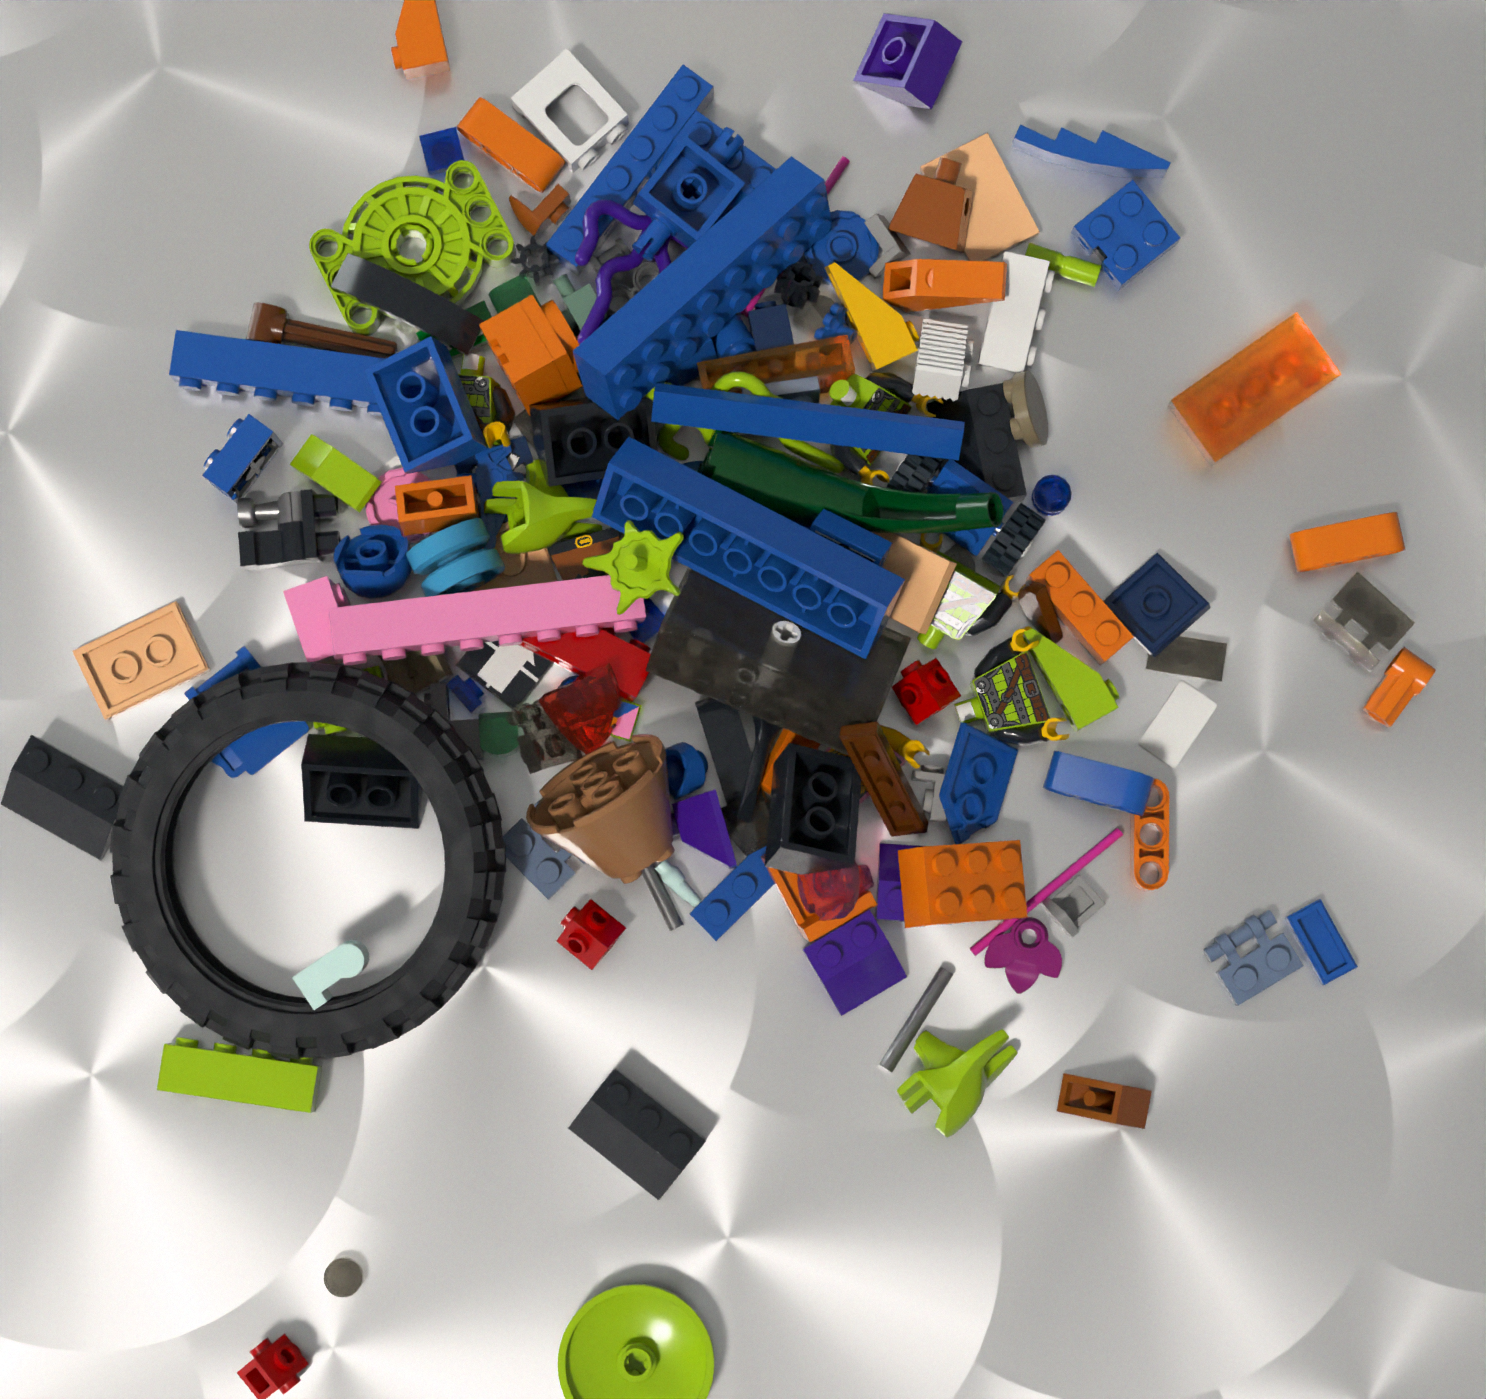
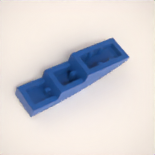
[1011,124,1171,178]

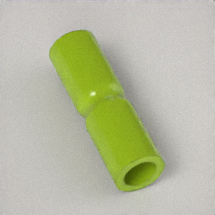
[1025,243,1101,287]

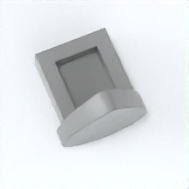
[864,214,911,279]
[1042,875,1106,938]

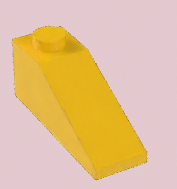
[824,262,919,371]

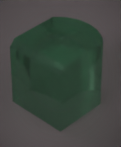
[488,273,541,314]
[478,711,521,758]

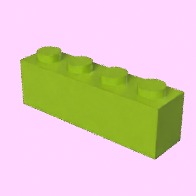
[157,1037,322,1113]

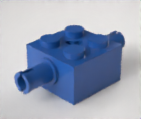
[632,127,745,261]

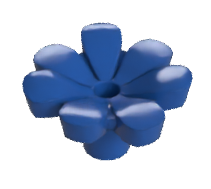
[814,302,857,351]

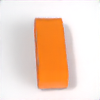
[456,97,566,193]
[1289,512,1405,572]
[1130,778,1169,891]

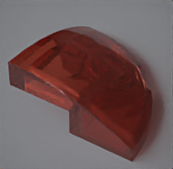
[538,663,621,755]

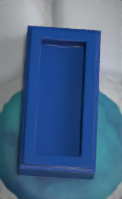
[1285,899,1358,985]

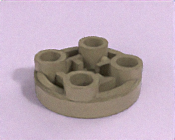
[1003,370,1048,448]

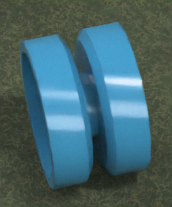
[406,518,505,597]

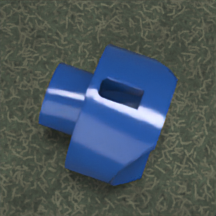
[665,742,708,800]

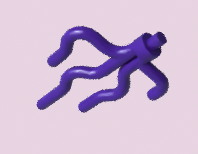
[575,191,688,345]

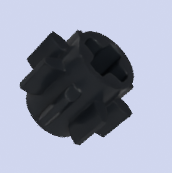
[511,236,559,286]
[774,262,823,310]

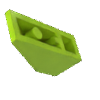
[1023,625,1120,732]

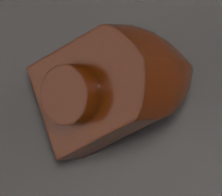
[509,184,571,237]

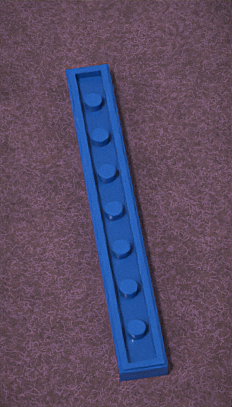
[651,383,964,461]

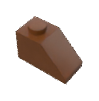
[1057,1073,1152,1129]

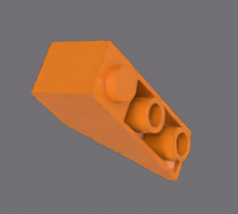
[882,259,1007,313]

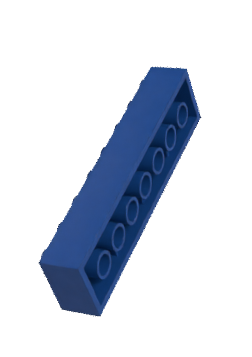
[573,156,833,420]
[592,437,905,659]

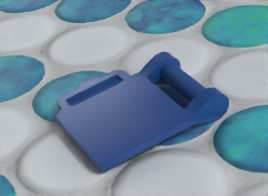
[184,646,310,778]

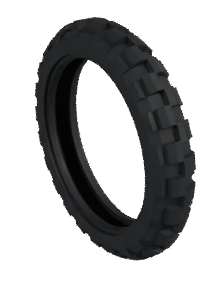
[110,662,506,1059]

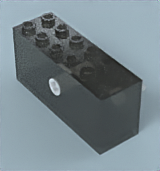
[645,567,911,755]

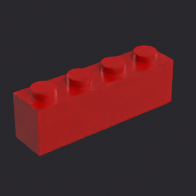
[518,627,656,702]

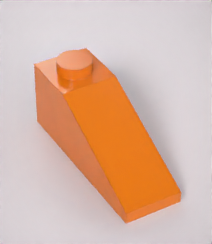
[391,0,451,80]

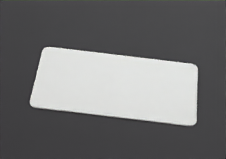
[1139,681,1217,768]

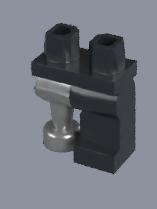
[237,489,341,571]

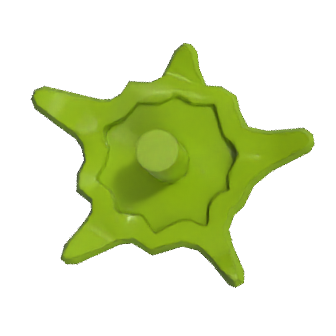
[582,520,684,615]

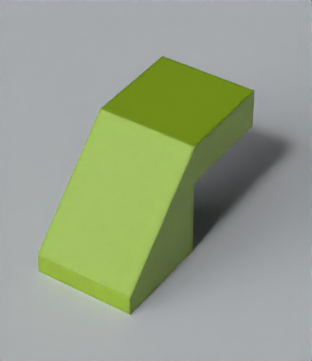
[289,434,382,513]

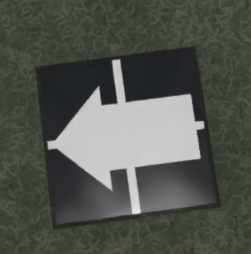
[456,641,555,713]

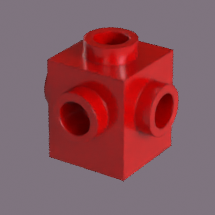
[891,658,961,725]
[556,899,626,970]
[237,1334,309,1399]

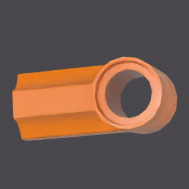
[1362,647,1436,728]

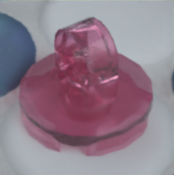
[797,861,874,921]

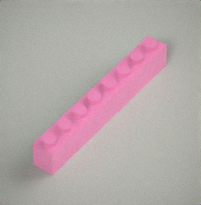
[329,575,646,665]

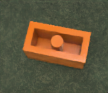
[395,475,479,536]

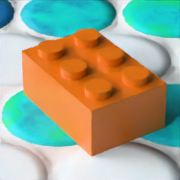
[898,840,1028,928]

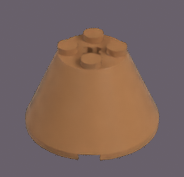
[526,734,675,884]

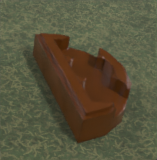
[1018,582,1063,644]

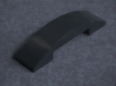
[331,253,484,356]

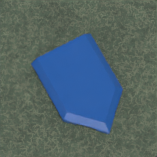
[939,722,1018,844]

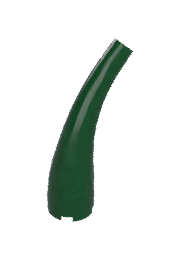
[697,430,1004,534]

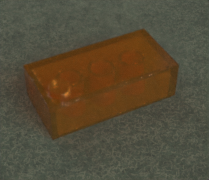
[1167,312,1341,468]

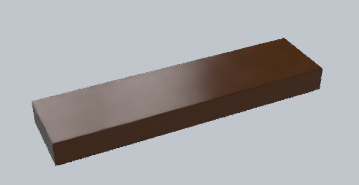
[839,722,929,837]

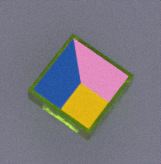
[594,695,642,743]

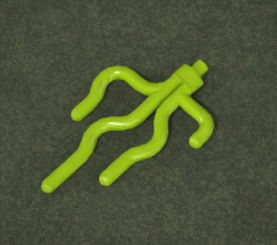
[645,371,845,474]

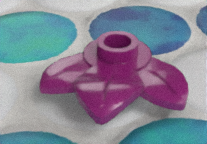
[984,917,1062,994]

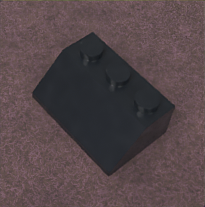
[926,383,1027,503]
[529,396,658,487]
[301,734,422,829]
[1,735,124,861]
[764,743,861,875]
[568,1067,707,1200]

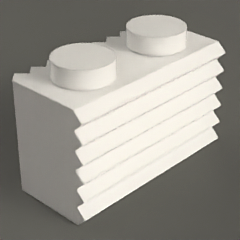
[912,319,974,401]

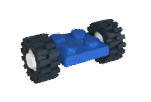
[886,454,1046,577]

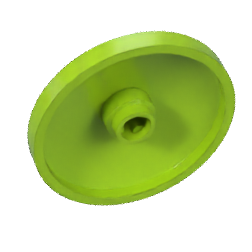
[557,1284,714,1399]

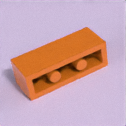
[1026,550,1134,666]

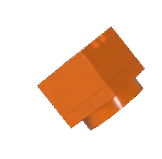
[479,294,582,416]

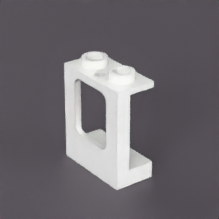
[510,48,629,173]

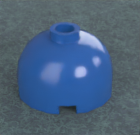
[333,524,412,599]

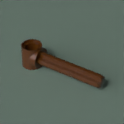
[246,302,397,359]

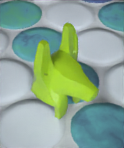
[484,459,603,554]
[897,1029,1018,1138]

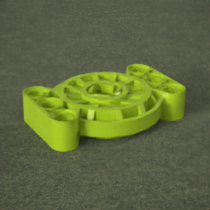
[309,160,516,336]

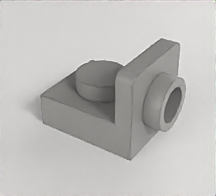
[911,765,946,823]

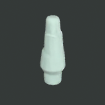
[654,859,702,908]

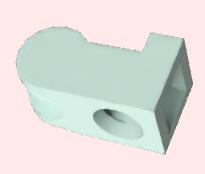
[292,940,369,1010]

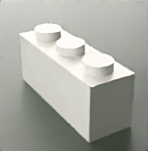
[977,251,1055,373]

